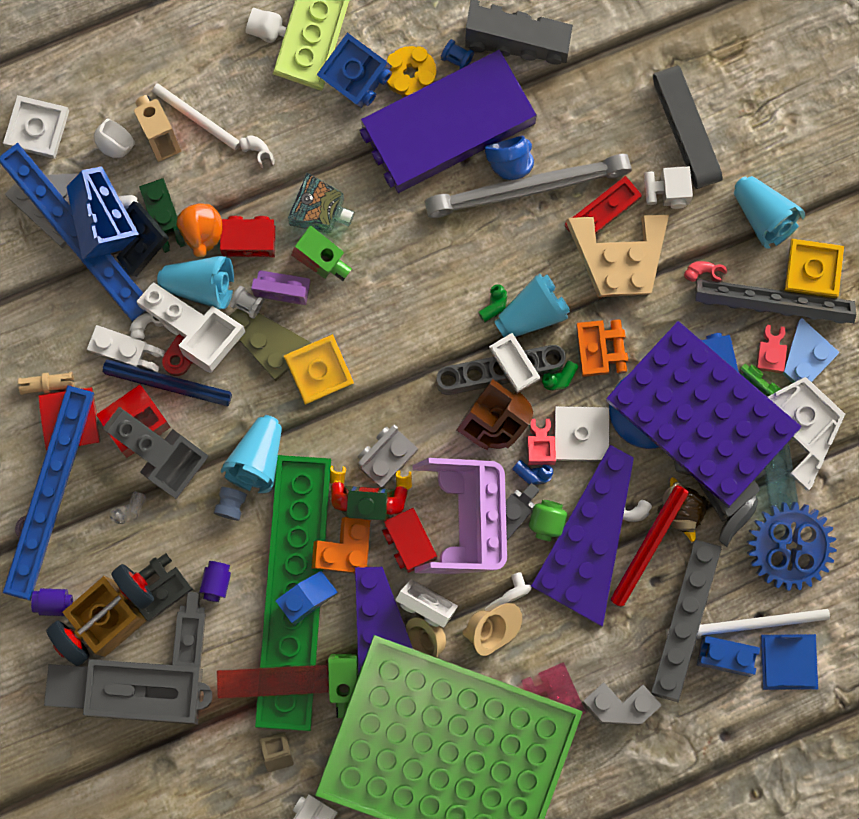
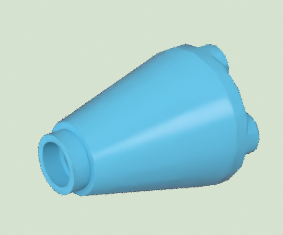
[494,274,570,337]

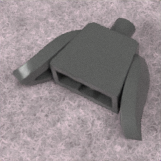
[674,461,766,547]

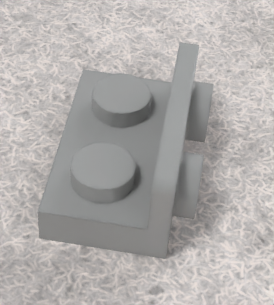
[358,425,418,488]

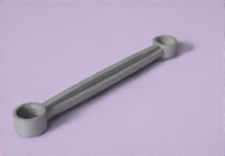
[424,154,632,218]

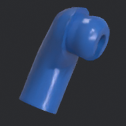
[512,460,553,485]

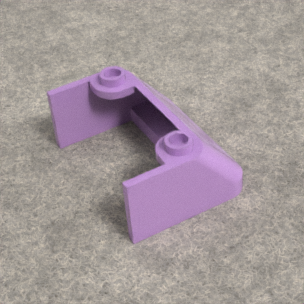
[413,458,507,574]

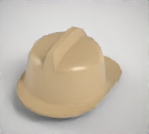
[463,603,522,656]
[406,617,446,658]

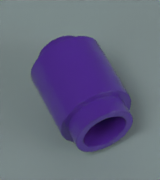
[199,561,231,603]
[31,588,73,616]

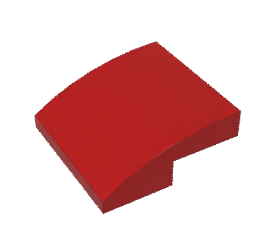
[39,387,100,451]

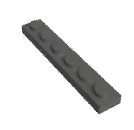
[695,279,857,324]
[651,540,722,703]

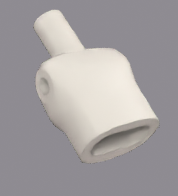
[246,8,287,43]

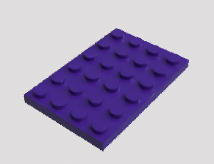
[606,321,802,508]

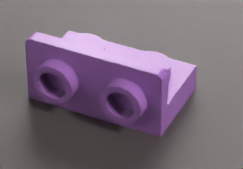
[251,270,310,305]

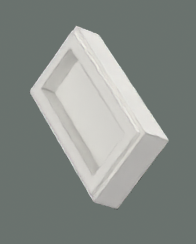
[489,333,540,393]

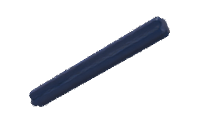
[102,360,232,406]

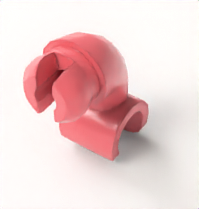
[684,261,727,282]

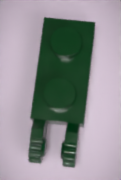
[139,178,186,253]

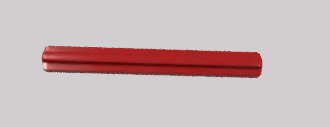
[611,485,688,607]

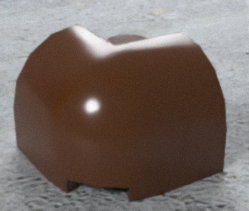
[457,379,533,450]

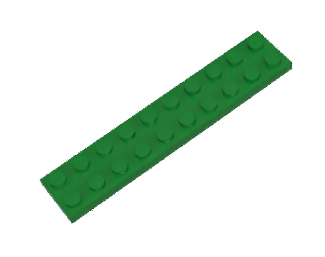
[255,455,332,731]

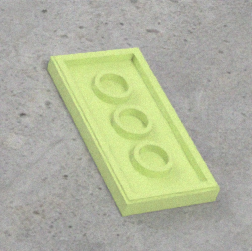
[273,0,349,91]

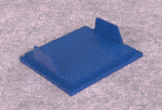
[761,634,818,690]

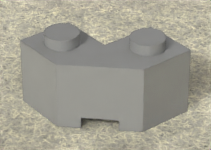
[581,682,662,726]

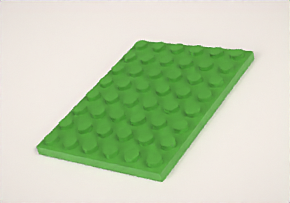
[315,635,583,819]

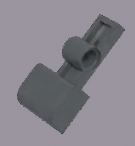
[102,407,209,499]

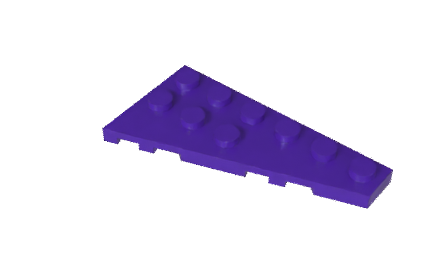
[531,445,634,627]
[355,567,413,674]

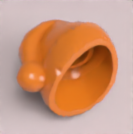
[176,203,222,258]

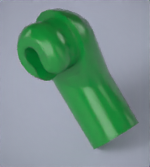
[542,361,579,391]

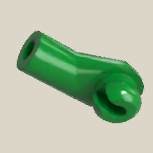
[478,284,508,323]

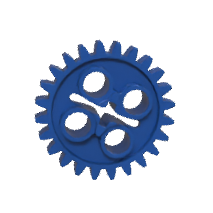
[747,502,837,591]

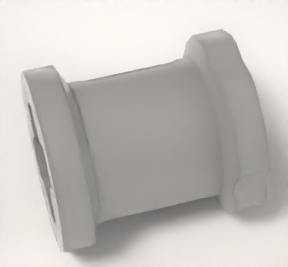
[229,286,265,319]

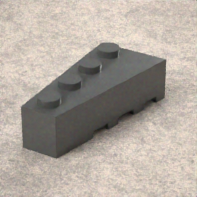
[465,0,573,65]

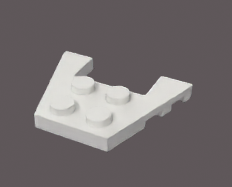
[768,377,845,491]

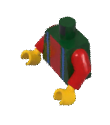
[330,466,412,520]

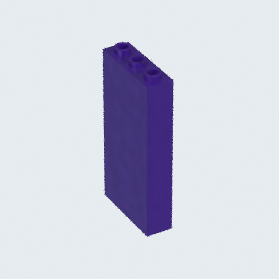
[359,49,537,193]

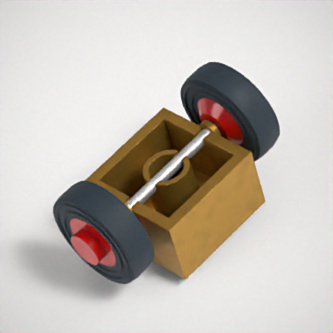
[46,564,154,666]

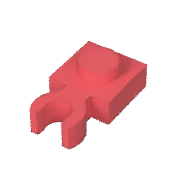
[756,325,787,373]
[527,419,556,465]

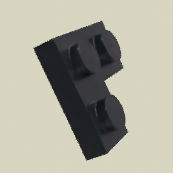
[116,201,169,277]

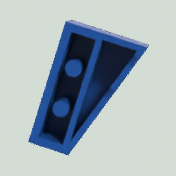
[66,166,139,259]

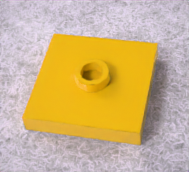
[784,239,844,298]
[283,334,354,405]

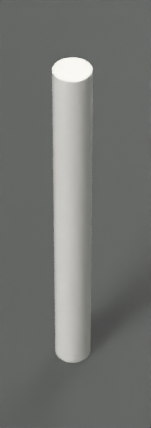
[152,84,240,150]

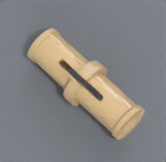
[18,372,75,395]

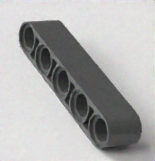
[653,65,723,189]
[436,345,566,395]

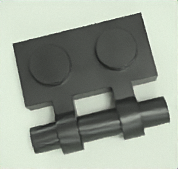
[134,553,193,622]

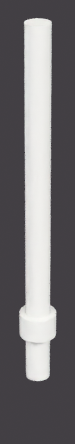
[666,609,830,639]

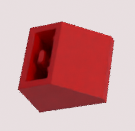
[96,384,171,458]

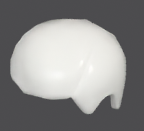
[94,119,135,158]

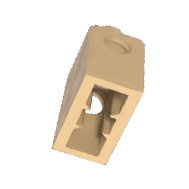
[134,95,182,162]

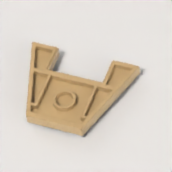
[566,215,669,297]

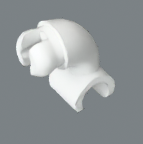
[239,136,274,168]
[129,313,163,340]
[623,500,652,522]

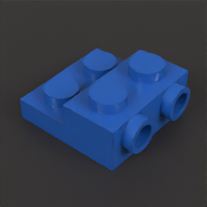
[317,32,392,108]

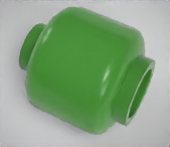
[529,500,567,541]

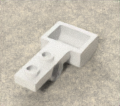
[136,282,245,373]

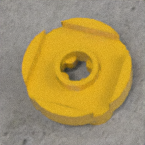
[386,46,436,97]

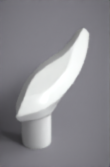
[485,572,532,611]

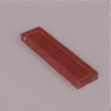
[217,665,329,699]

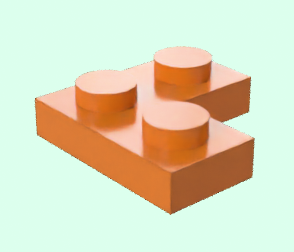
[312,517,371,574]

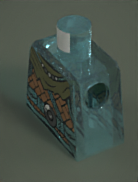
[288,173,355,233]

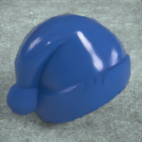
[485,136,534,181]

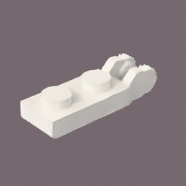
[87,325,165,372]

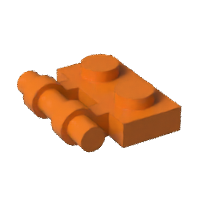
[576,320,629,377]

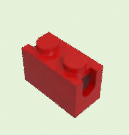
[220,216,276,257]
[382,507,437,573]

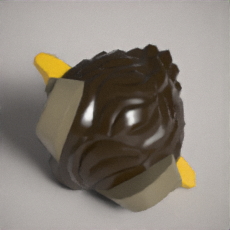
[657,477,709,542]

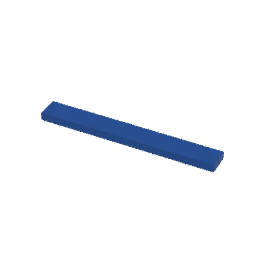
[0,143,146,322]
[3,385,95,601]

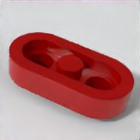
[162,334,193,376]

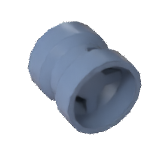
[214,487,247,521]

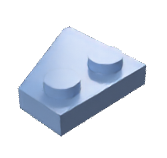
[783,318,840,383]

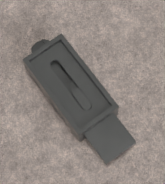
[44,659,213,725]

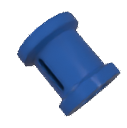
[441,39,474,70]

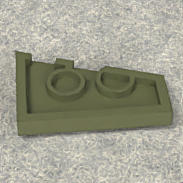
[229,308,311,381]

